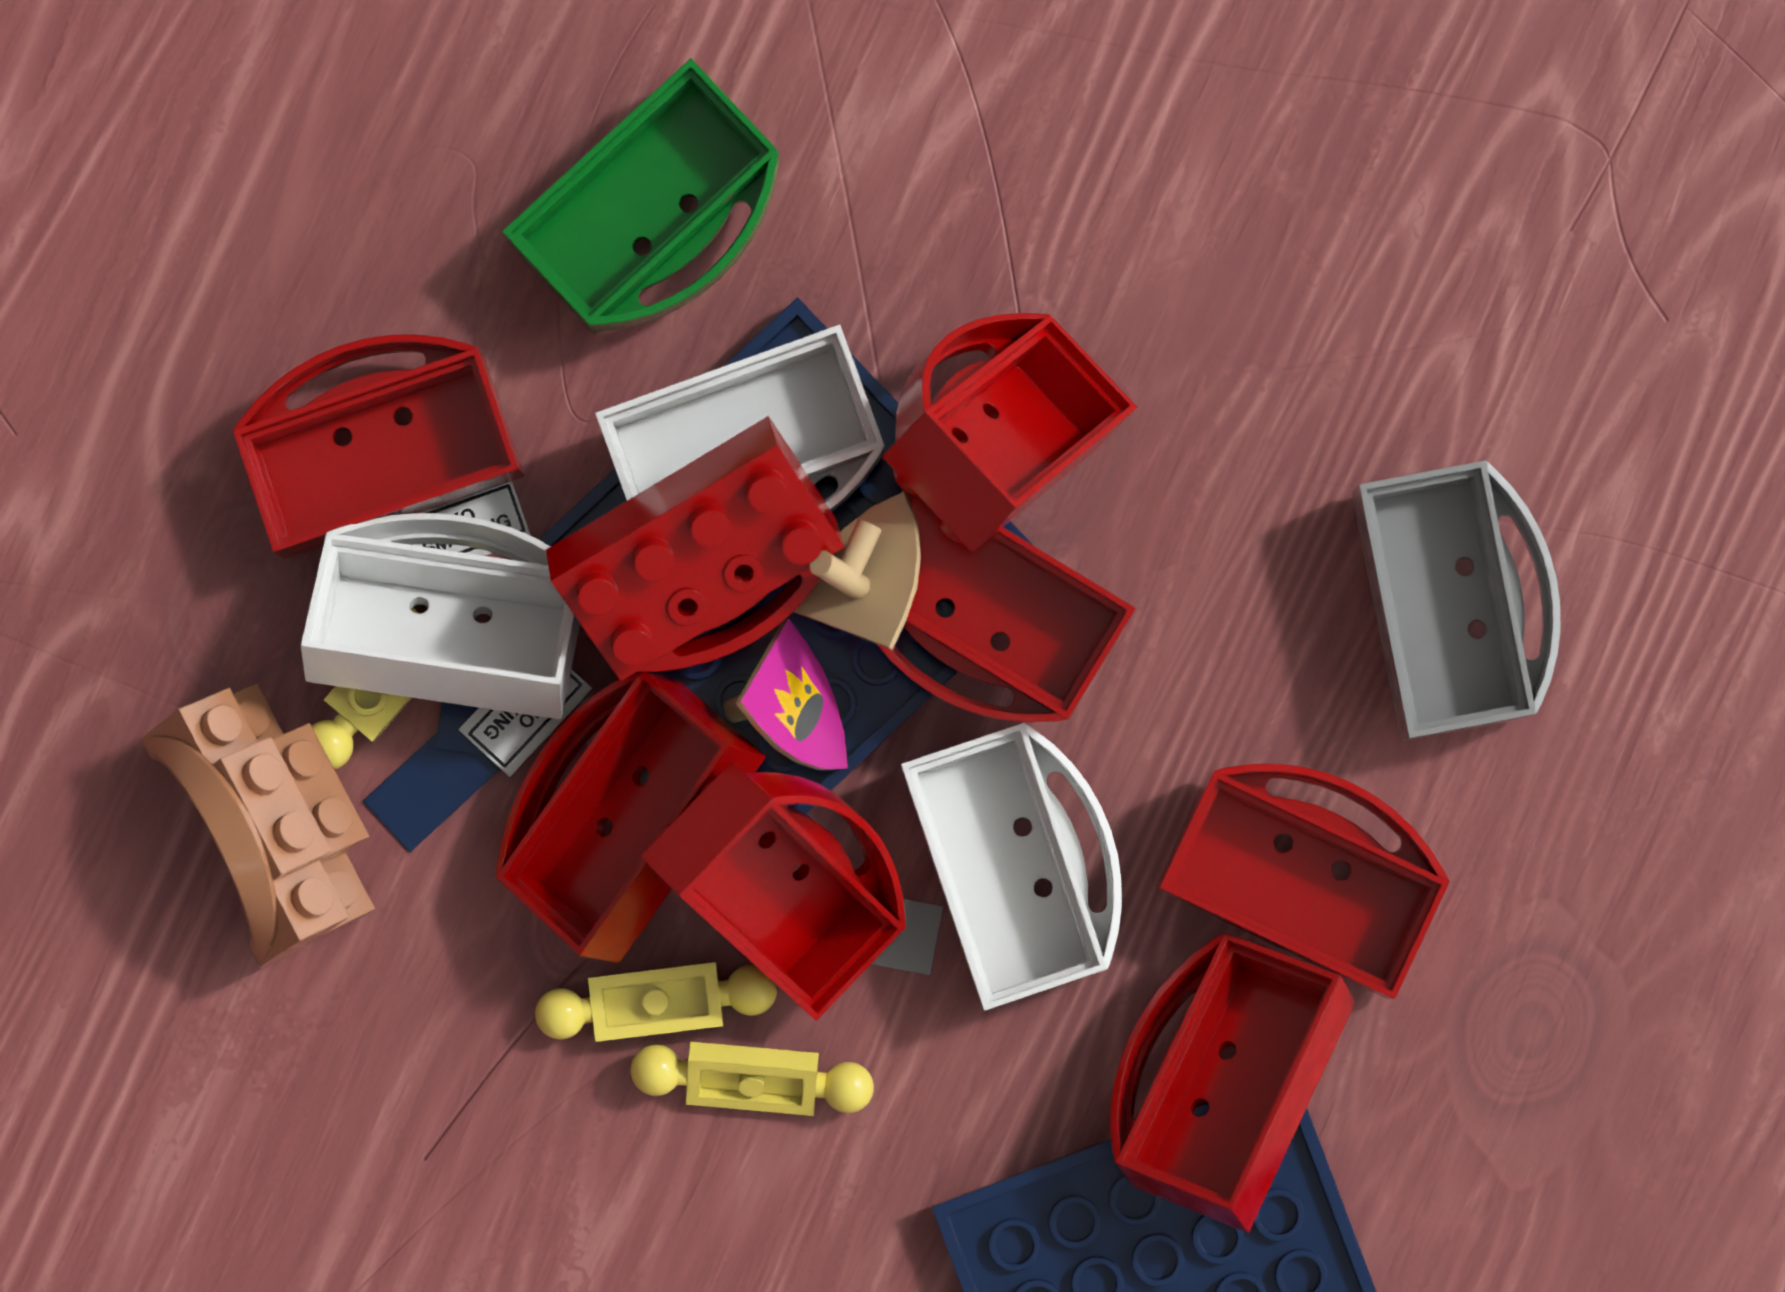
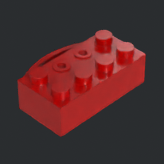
[882,313,1138,553]
[233,334,525,559]
[545,416,845,681]
[877,490,1136,722]
[495,672,767,963]
[640,761,906,1021]
[1155,764,1450,1000]
[1110,932,1356,1233]

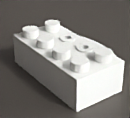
[595,325,885,512]
[301,513,580,720]
[901,723,1122,1011]

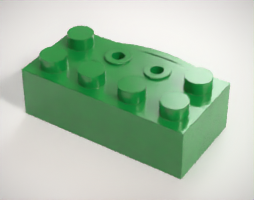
[502,58,780,335]

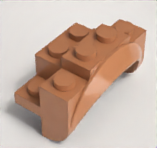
[141,684,375,968]

